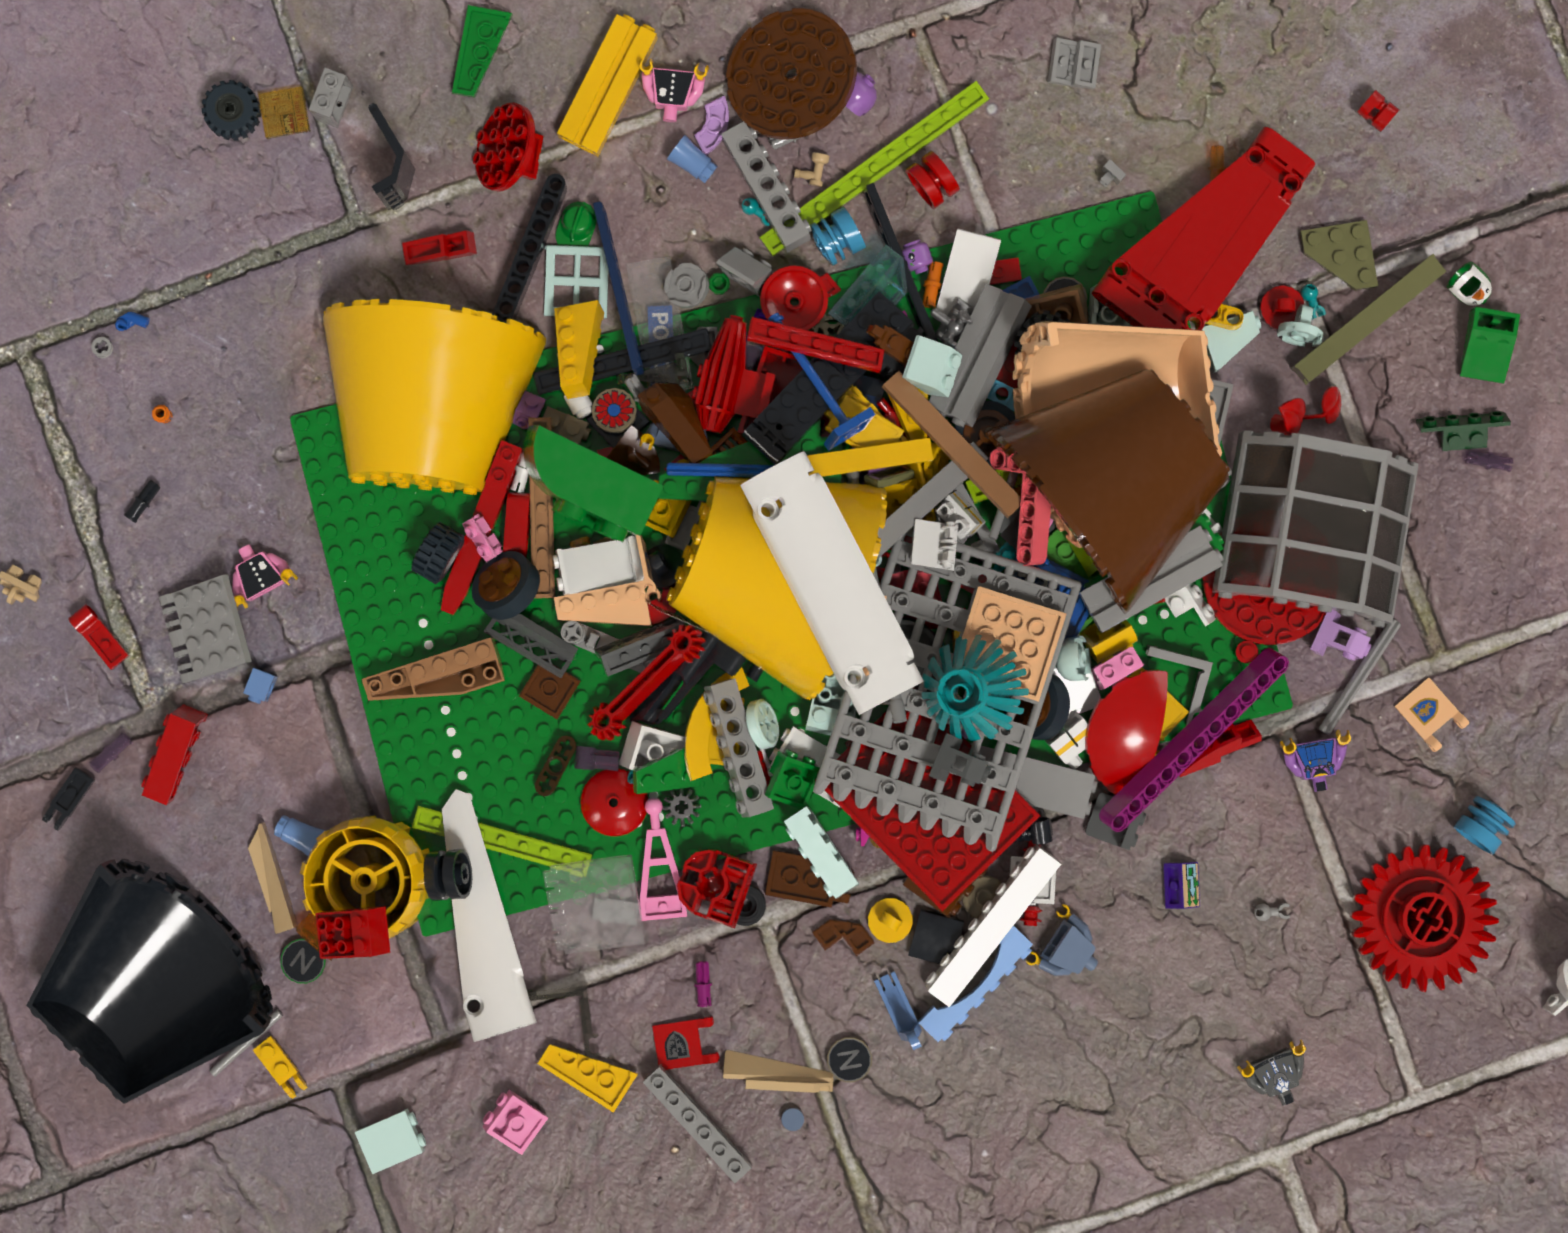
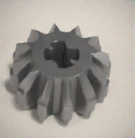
[663,788,701,826]

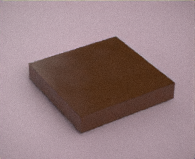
[519,660,581,720]

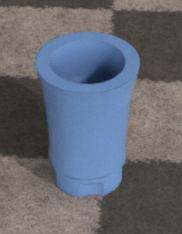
[666,135,718,183]
[274,815,326,856]

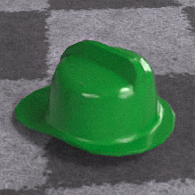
[556,201,597,246]

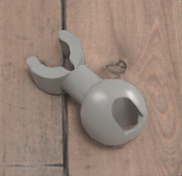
[1254,903,1290,921]

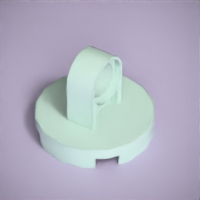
[1277,304,1323,347]

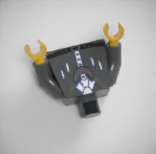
[1237,1039,1306,1106]

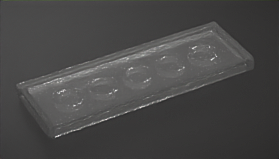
[626,256,694,390]

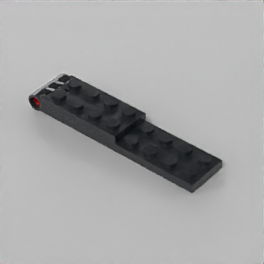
[742,291,913,465]

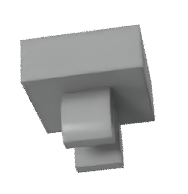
[1099,160,1126,188]

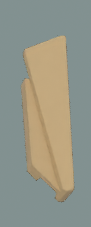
[723,1050,833,1093]

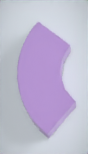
[694,96,729,155]

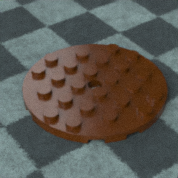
[726,8,857,140]

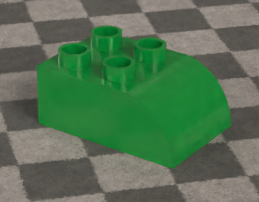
[523,425,664,543]

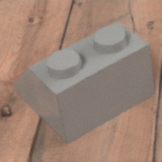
[716,247,774,297]

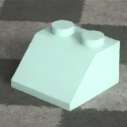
[902,335,963,397]

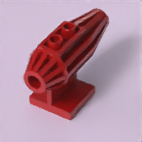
[692,315,777,434]

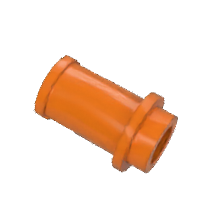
[152,405,173,423]

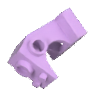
[1310,609,1371,661]

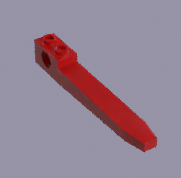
[441,440,523,615]

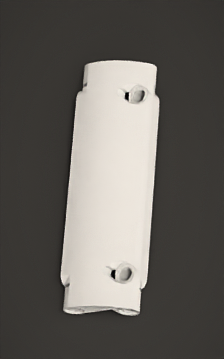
[740,451,924,715]

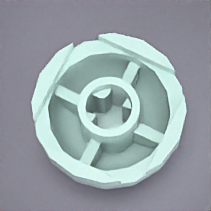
[1055,636,1091,681]

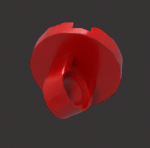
[1259,285,1305,330]

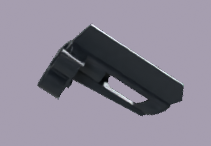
[629,632,747,725]

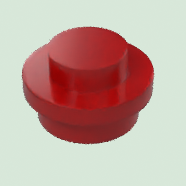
[1235,641,1258,663]

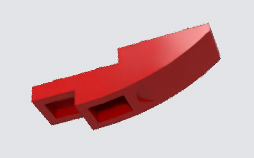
[1179,719,1262,778]

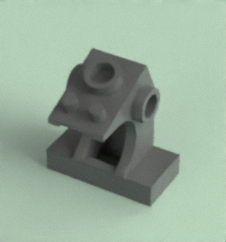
[929,733,992,787]

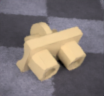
[0,565,42,605]

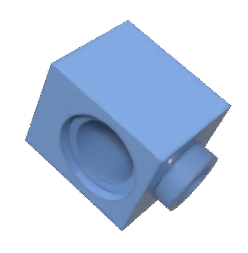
[243,668,278,704]

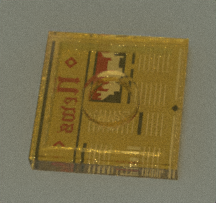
[258,86,311,139]

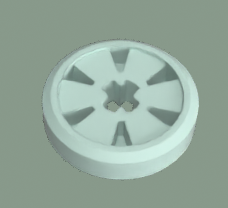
[746,699,779,749]

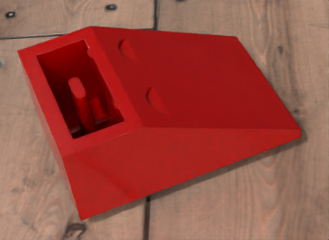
[315,906,391,959]

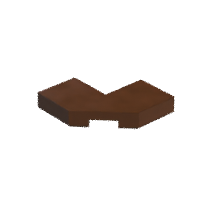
[812,919,875,956]

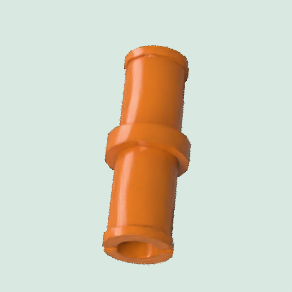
[923,261,944,309]

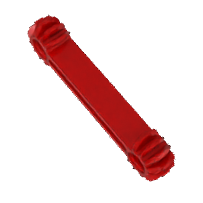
[587,625,706,741]

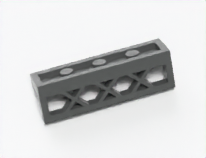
[484,613,578,678]
[594,618,688,676]

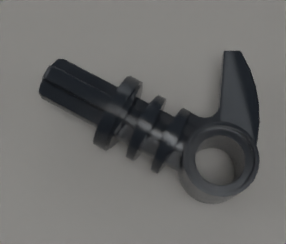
[1013,817,1053,845]

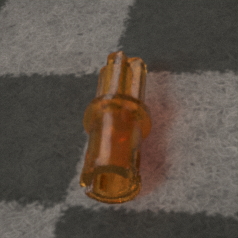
[1208,145,1226,182]

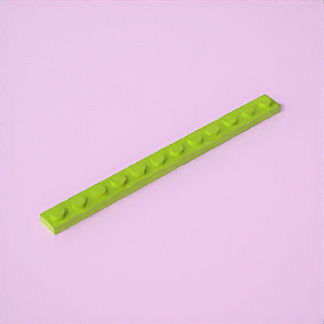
[760,81,989,256]

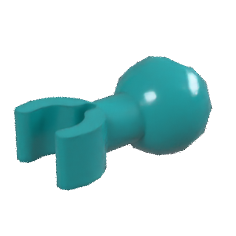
[741,197,770,226]
[1301,284,1326,319]

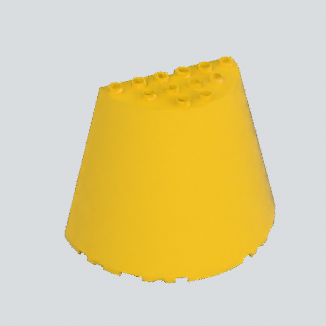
[323,299,546,495]
[667,476,887,700]

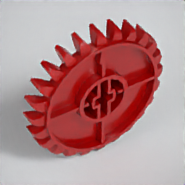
[1350,844,1499,992]

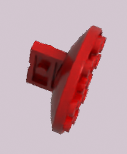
[473,102,544,192]

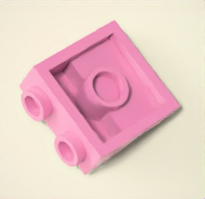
[482,1090,548,1155]

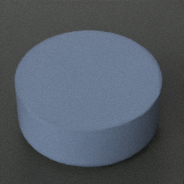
[781,1107,804,1131]

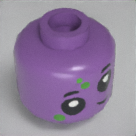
[902,239,933,275]

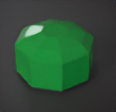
[709,273,730,295]

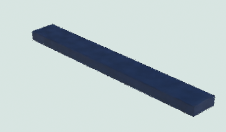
[593,201,644,376]

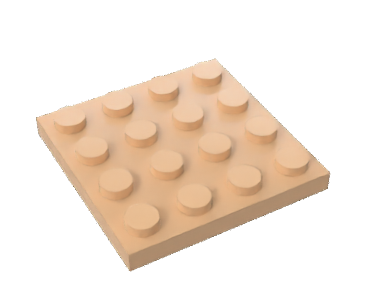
[962,586,1066,702]

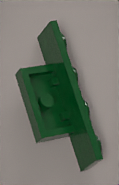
[1416,411,1511,451]

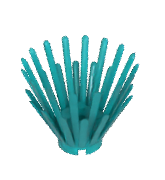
[921,635,1029,741]

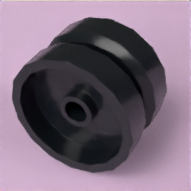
[423,849,473,901]

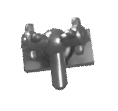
[931,298,974,348]

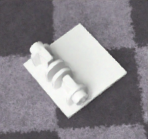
[911,519,958,571]

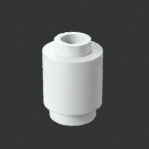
[564,396,593,419]

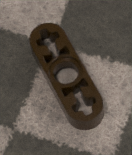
[535,736,577,796]

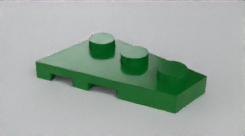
[633,747,700,794]

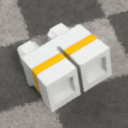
[934,491,986,540]
[1044,713,1089,769]

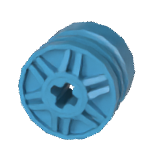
[810,206,866,266]
[1454,796,1516,855]

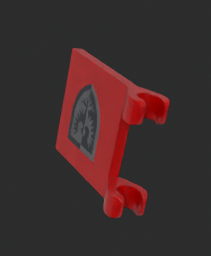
[652,1016,720,1070]

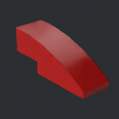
[402,230,477,265]

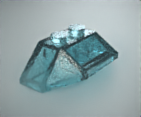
[828,245,908,327]

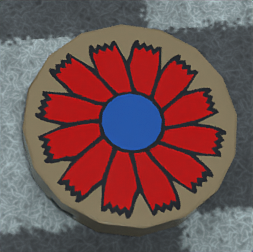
[592,388,637,433]

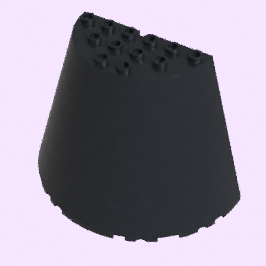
[26,859,273,1104]

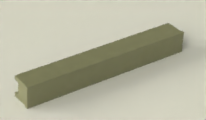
[1291,254,1446,385]

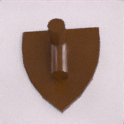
[607,425,660,475]

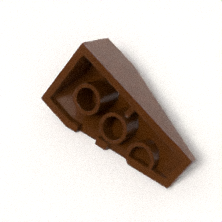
[638,383,712,463]

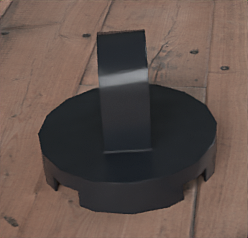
[647,544,684,590]

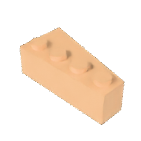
[554,581,652,626]

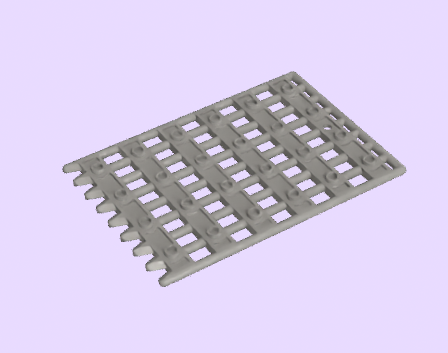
[813,528,1081,852]

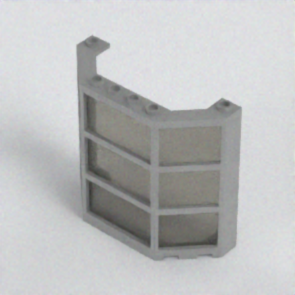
[1212,430,1419,628]

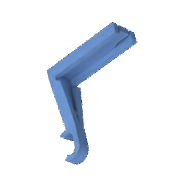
[874,971,922,1050]

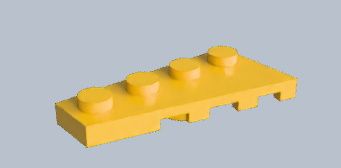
[537,1044,638,1113]

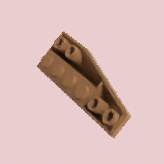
[362,638,505,701]

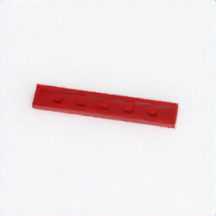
[747,317,885,373]

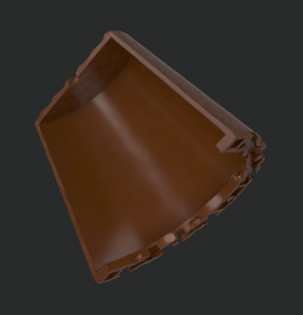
[985,369,1230,614]

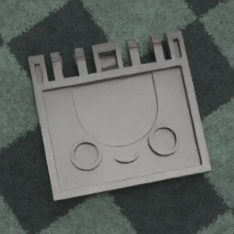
[158,574,252,684]

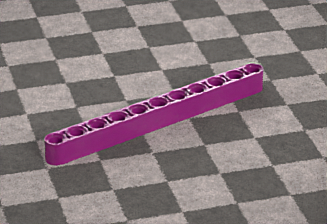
[1099,648,1289,832]

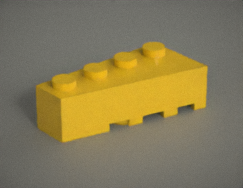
[554,300,604,399]

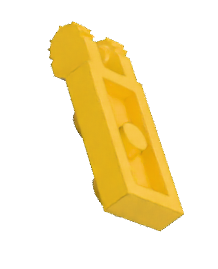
[253,1036,308,1099]

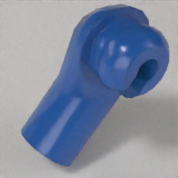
[115,311,150,331]

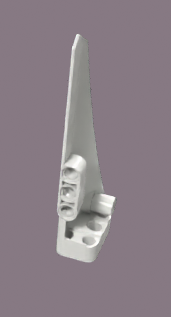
[442,789,537,1042]

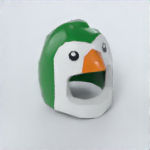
[1447,261,1492,306]

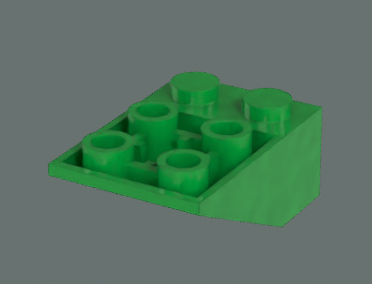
[1459,307,1520,384]

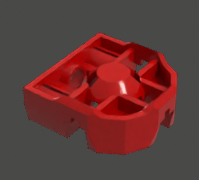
[677,850,757,929]

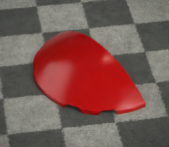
[1085,670,1168,795]

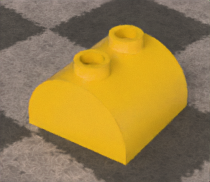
[1079,620,1138,663]

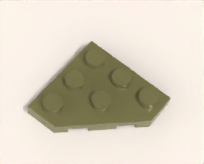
[1299,220,1378,291]

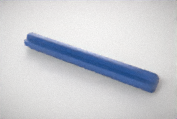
[666,463,775,477]

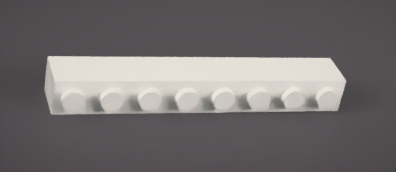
[925,845,1061,1007]

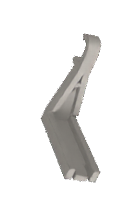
[1145,645,1213,726]

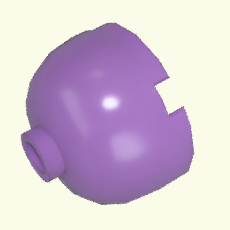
[846,72,877,116]

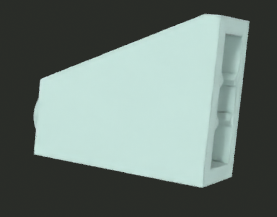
[1201,311,1261,373]

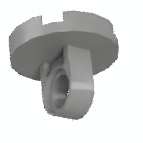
[664,263,709,308]

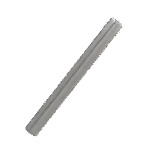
[1319,619,1401,735]

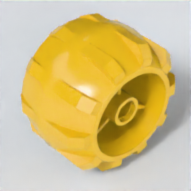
[300,816,430,939]

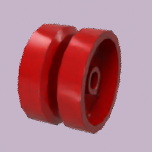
[905,151,960,209]

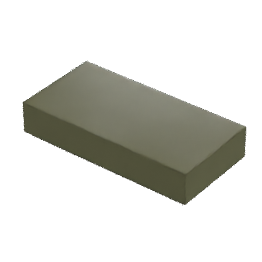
[864,465,914,488]

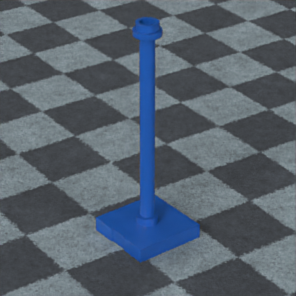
[767,312,876,451]

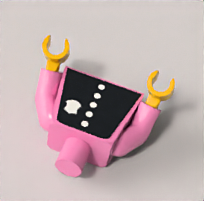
[639,58,709,122]
[232,544,298,610]

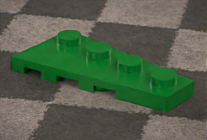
[452,5,513,98]

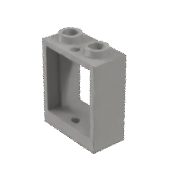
[309,68,354,128]

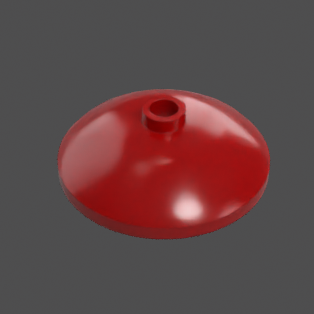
[760,266,828,330]
[581,769,648,836]

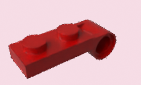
[68,604,130,670]

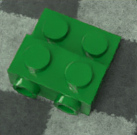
[765,749,820,809]

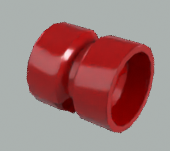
[1357,90,1400,132]

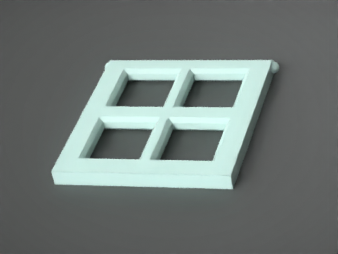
[544,245,609,318]

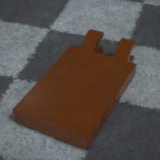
[765,850,855,907]

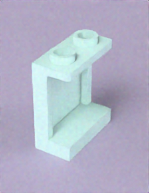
[355,1108,427,1174]

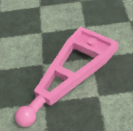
[640,797,687,921]

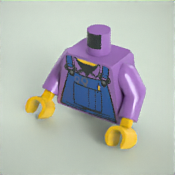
[1280,730,1351,792]

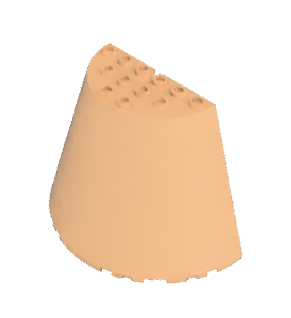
[1013,321,1222,548]

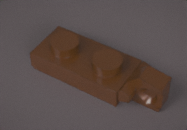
[866,324,914,367]

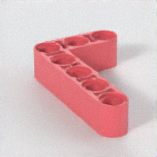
[990,449,1051,566]

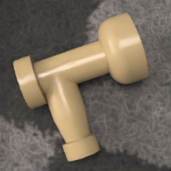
[794,153,830,187]

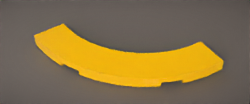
[684,667,749,782]

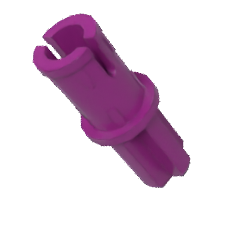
[694,961,712,1007]

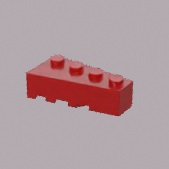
[141,704,208,806]

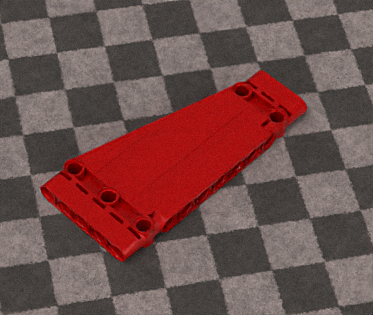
[1092,127,1316,330]

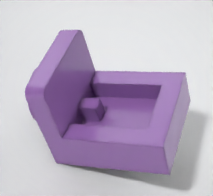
[513,391,546,429]

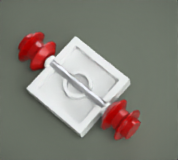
[1010,841,1056,926]

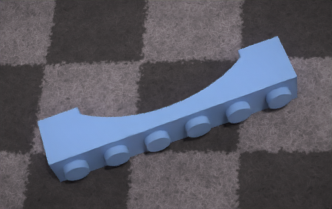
[918,925,1033,1042]

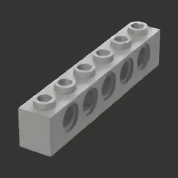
[721,122,812,253]
[703,678,774,817]
[643,1065,752,1183]

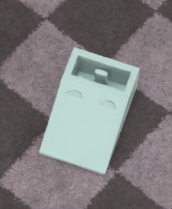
[805,673,856,740]

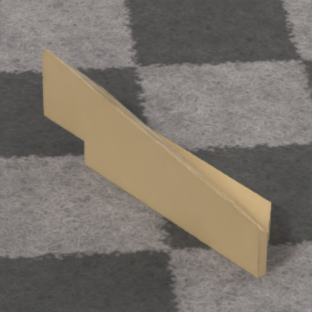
[248,823,298,934]

